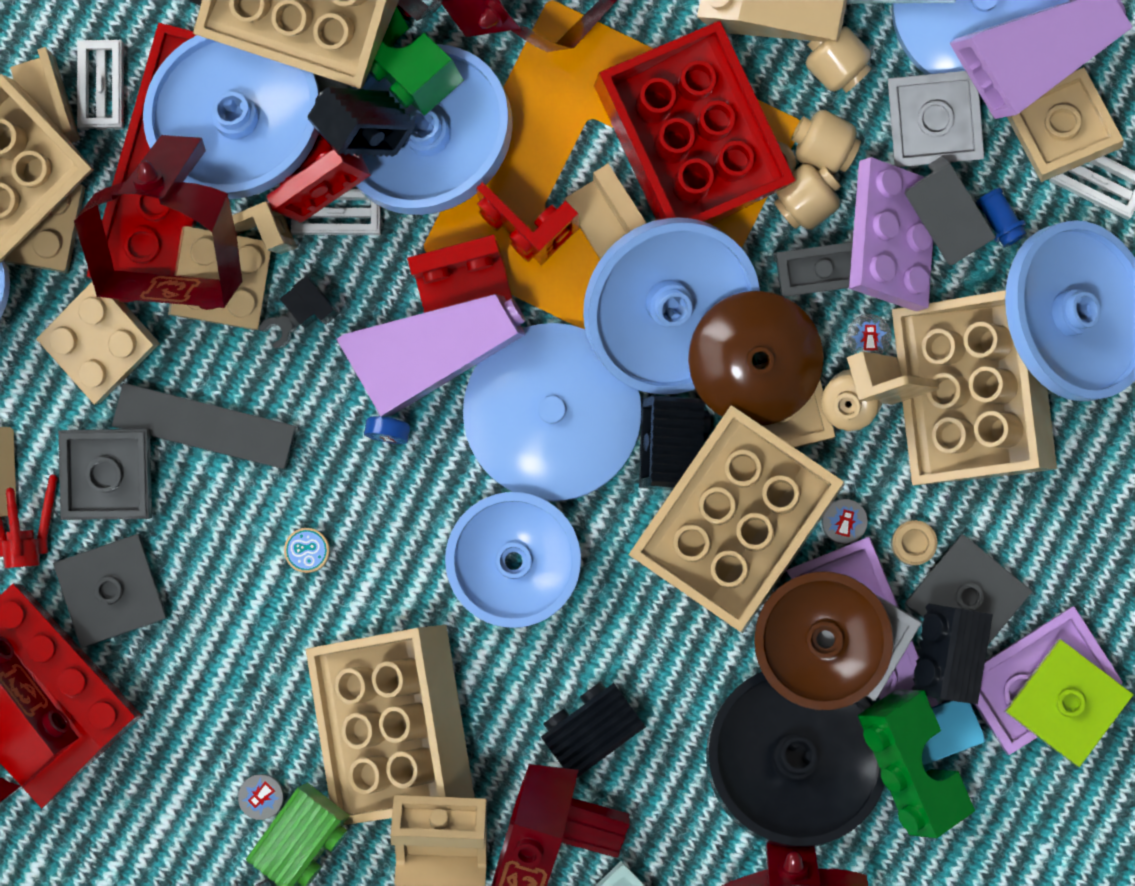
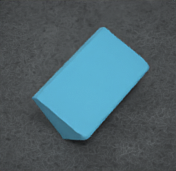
[922,700,986,765]

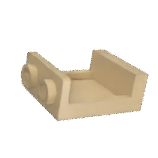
[390,795,487,886]

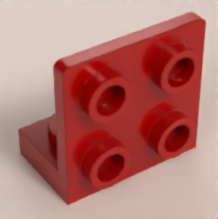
[266,133,371,223]
[476,182,579,266]
[407,234,513,313]

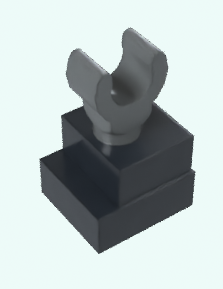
[259,275,340,349]

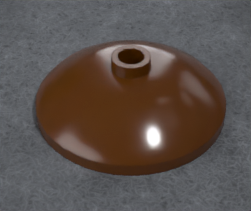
[688,291,823,426]
[754,571,893,710]

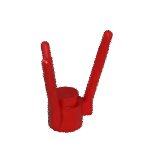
[0,474,58,568]

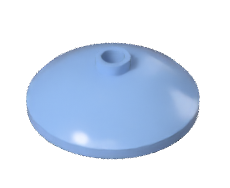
[445,492,581,628]

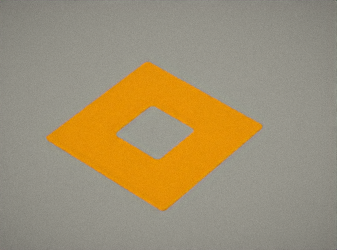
[424,1,800,329]

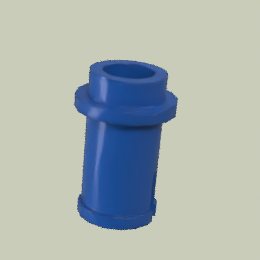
[976,188,1027,248]

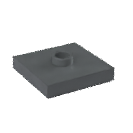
[58,429,152,520]
[53,534,168,648]
[905,534,1032,645]

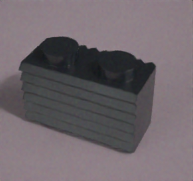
[307,86,415,157]
[639,396,711,490]
[911,603,993,704]
[541,681,646,778]

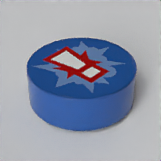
[364,416,410,444]

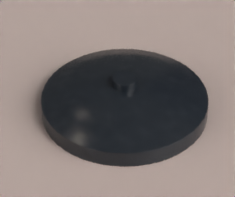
[706,672,885,848]

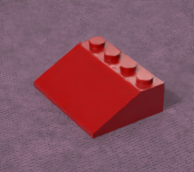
[594,21,796,225]
[0,583,142,809]

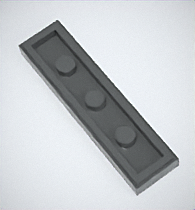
[112,383,297,470]

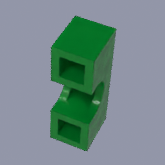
[369,6,464,116]
[857,689,975,838]

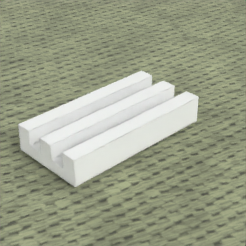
[77,40,124,130]
[1049,156,1135,220]
[291,189,381,235]

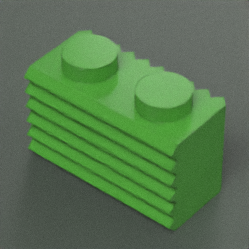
[246,782,350,886]

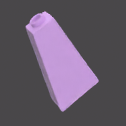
[949,0,1132,119]
[336,294,526,416]

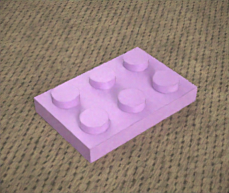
[849,157,933,311]
[974,606,1123,755]

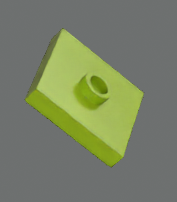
[1004,639,1134,767]

